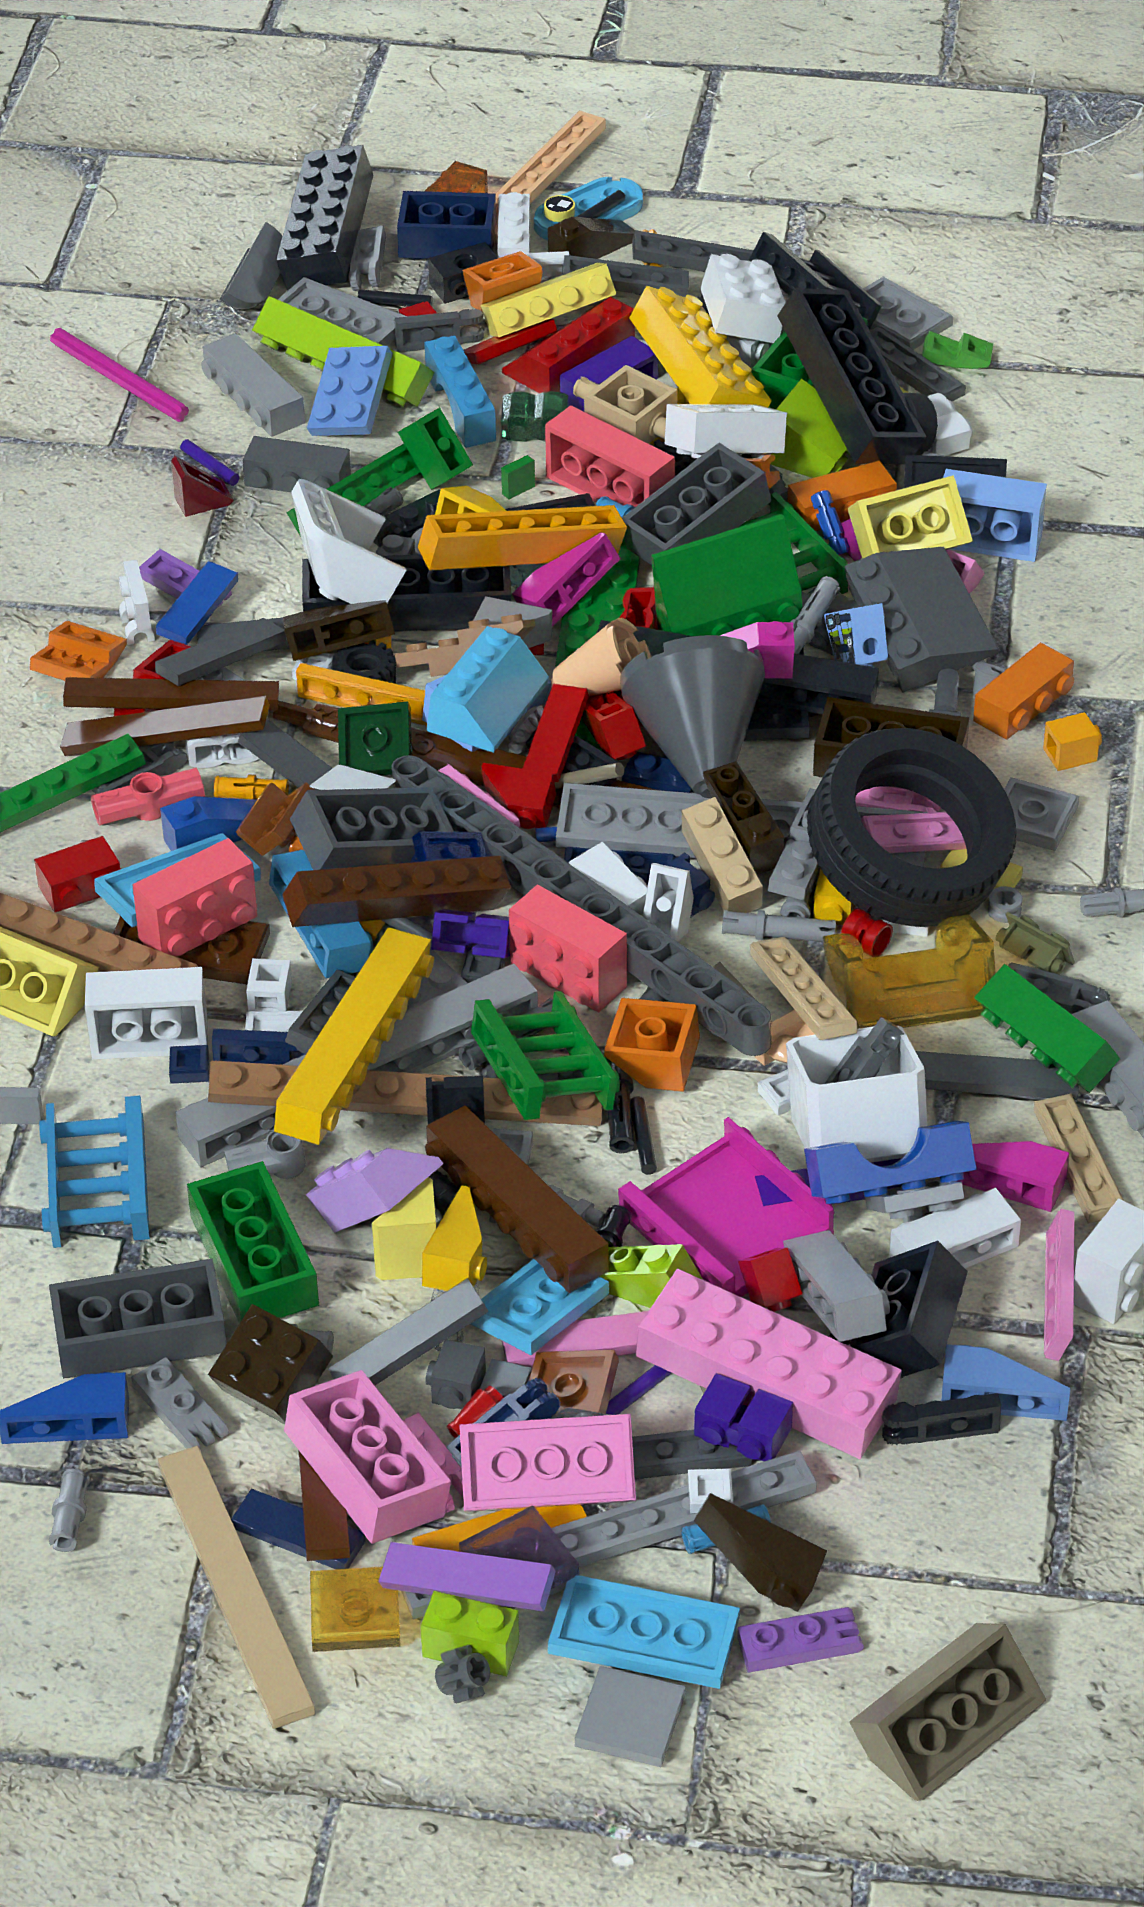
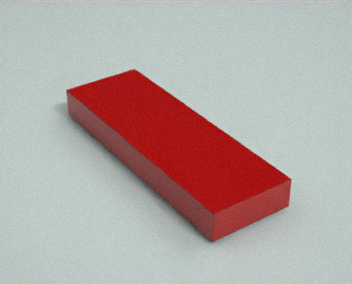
[463,319,557,364]
[523,684,589,782]

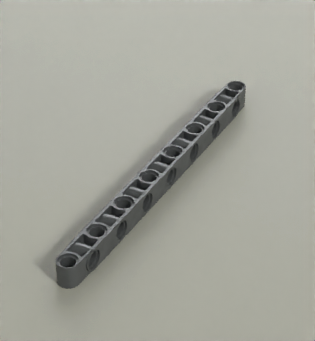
[392,755,771,1056]

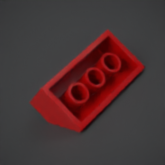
[502,297,635,399]

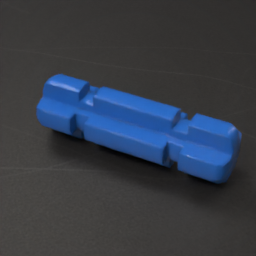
[811,490,849,556]

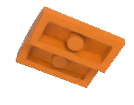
[30,621,127,681]

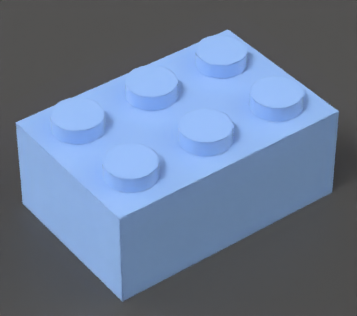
[943,469,1047,562]

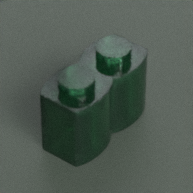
[501,391,569,441]

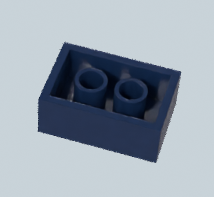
[397,191,497,260]

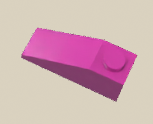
[512,532,621,627]
[720,621,795,678]
[939,1141,1069,1212]

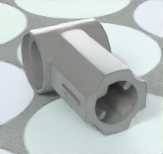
[224,1129,306,1179]

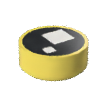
[544,195,575,222]

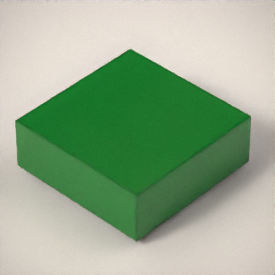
[501,455,535,499]

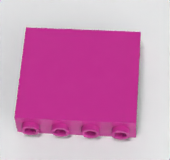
[618,1117,834,1297]

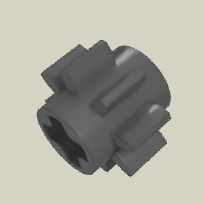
[435,1645,490,1704]

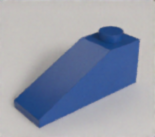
[160,796,257,851]
[0,1372,129,1444]

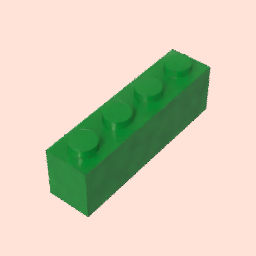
[974,964,1121,1093]

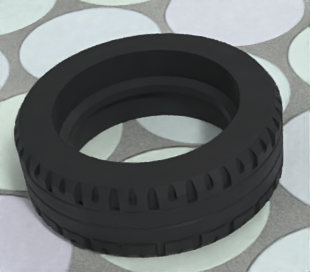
[807,728,1017,927]

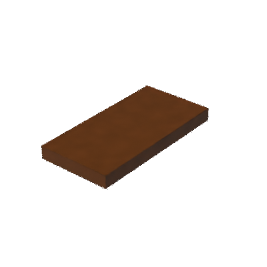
[113,916,270,985]

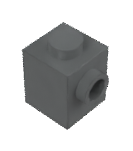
[426,1339,486,1410]

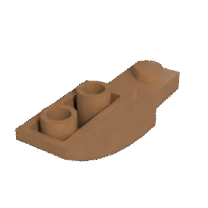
[395,614,536,677]

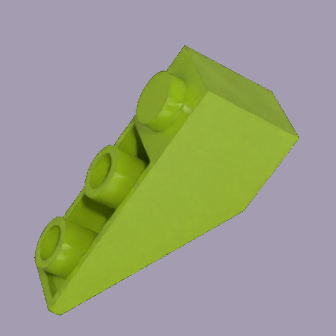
[600,1244,703,1308]

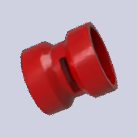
[841,908,893,958]

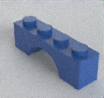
[804,1121,976,1204]

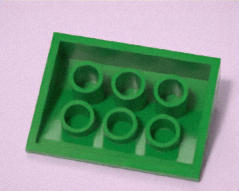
[651,514,803,636]

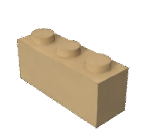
[681,797,763,913]

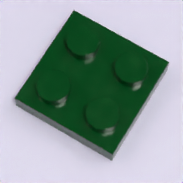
[338,701,412,776]

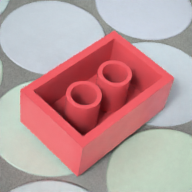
[132,838,258,957]
[509,884,627,1013]

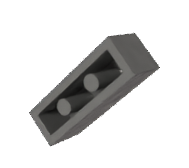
[242,436,351,493]

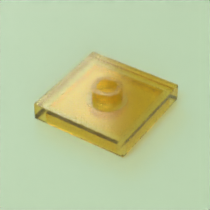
[310,1567,401,1652]

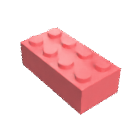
[545,405,675,507]

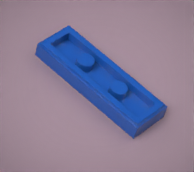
[156,561,238,645]

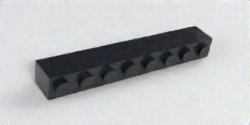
[597,620,879,714]

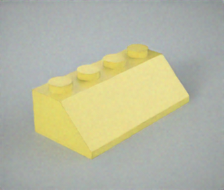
[0,927,99,1037]

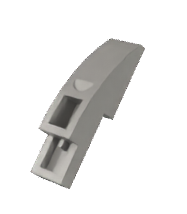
[768,788,821,900]

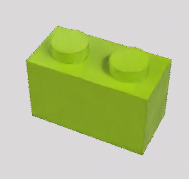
[421,1591,519,1677]

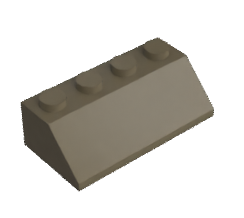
[849,1623,1046,1801]

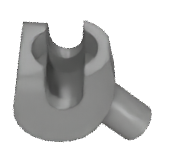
[970,660,1006,696]

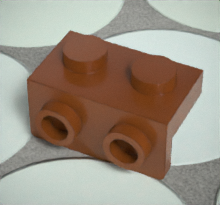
[236,782,315,856]

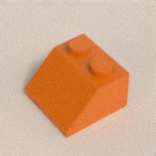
[462,251,543,312]
[604,998,700,1092]

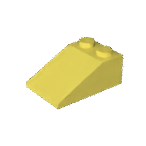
[848,475,973,559]

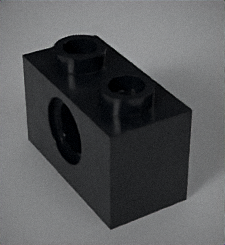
[428,242,498,304]

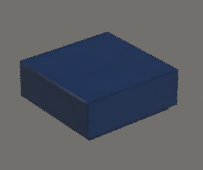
[169,1045,209,1084]

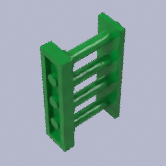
[739,492,848,594]
[471,991,620,1120]

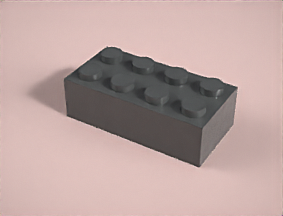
[622,443,771,565]
[290,787,460,870]
[49,1258,227,1379]

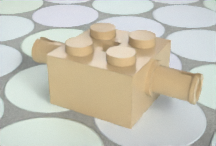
[573,365,677,444]

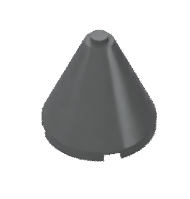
[620,635,765,798]

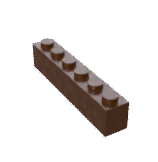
[282,855,511,927]
[425,1106,609,1293]

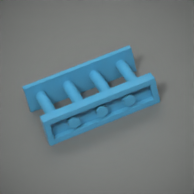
[39,1095,150,1248]

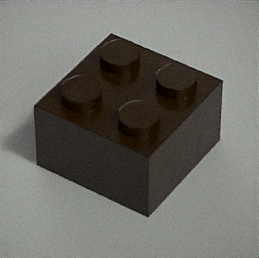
[208,1304,333,1424]

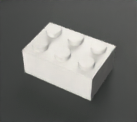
[701,254,785,343]
[665,404,787,459]
[85,967,208,1060]

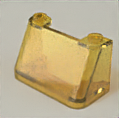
[823,915,996,1029]

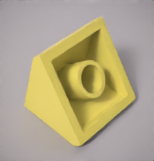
[372,1177,436,1280]

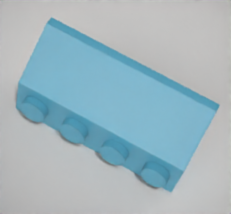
[427,626,549,753]

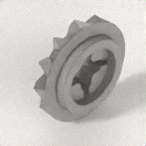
[508,704,545,754]

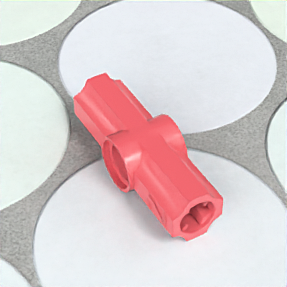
[91,767,205,826]

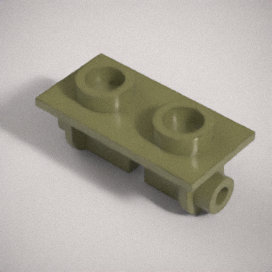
[996,911,1075,975]

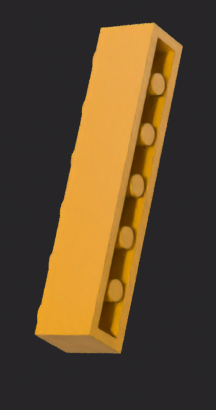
[417,505,627,570]

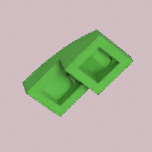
[922,331,993,369]

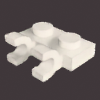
[119,560,155,645]

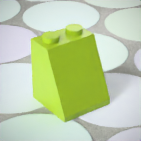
[771,379,850,478]

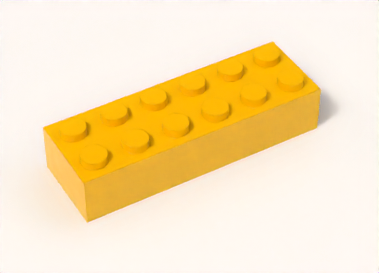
[629,286,772,408]

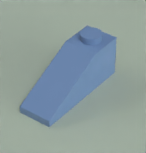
[941,1344,1070,1421]

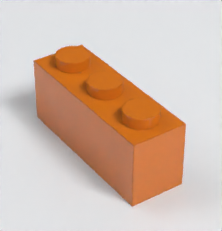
[787,461,897,531]
[973,642,1074,740]

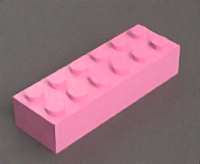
[636,1269,902,1459]

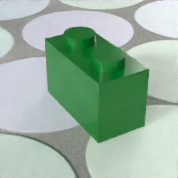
[397,407,473,490]

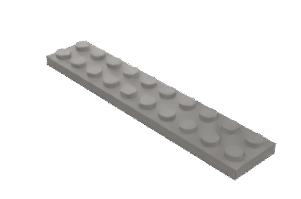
[556,783,928,867]

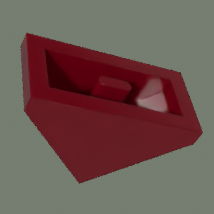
[171,456,234,517]

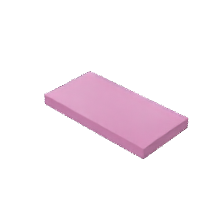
[460,1414,636,1512]

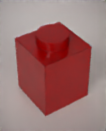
[738,1247,803,1312]

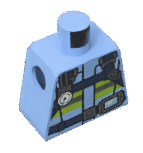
[824,603,888,667]

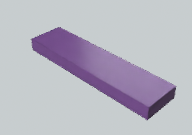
[378,1542,556,1612]

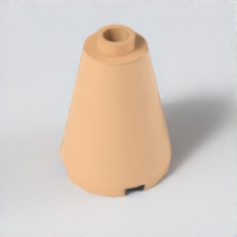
[551,618,651,696]

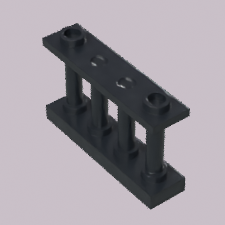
[749,232,882,330]

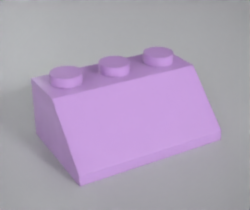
[306,1148,443,1233]

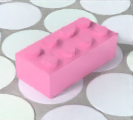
[284,1370,451,1544]

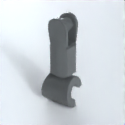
[929,668,961,716]

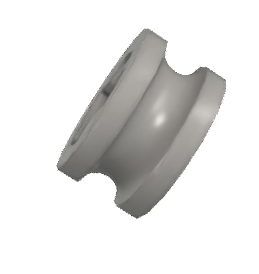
[988,886,1023,923]

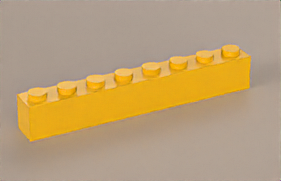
[274,927,434,1145]

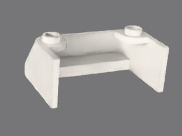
[292,479,406,604]

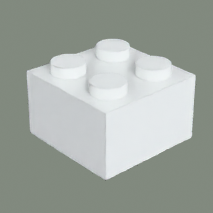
[1074,1199,1144,1324]

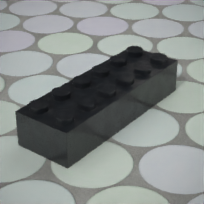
[276,145,374,291]
[777,288,927,464]
[302,554,512,632]

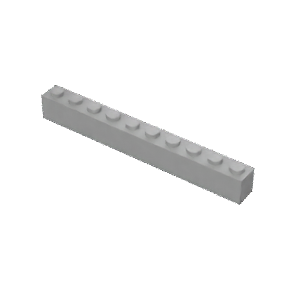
[176,963,538,1168]

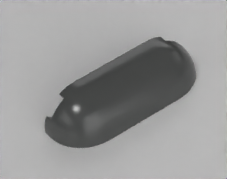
[220,222,283,309]

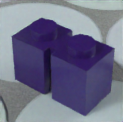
[431,909,510,958]
[694,1373,793,1462]

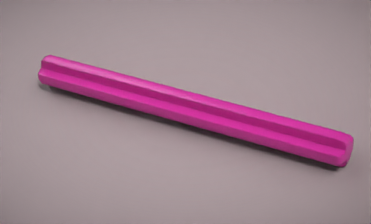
[50,328,189,422]

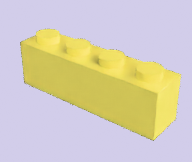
[481,263,616,337]

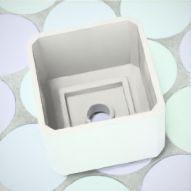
[786,1026,927,1162]

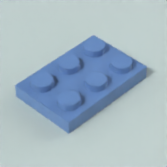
[307,346,393,436]

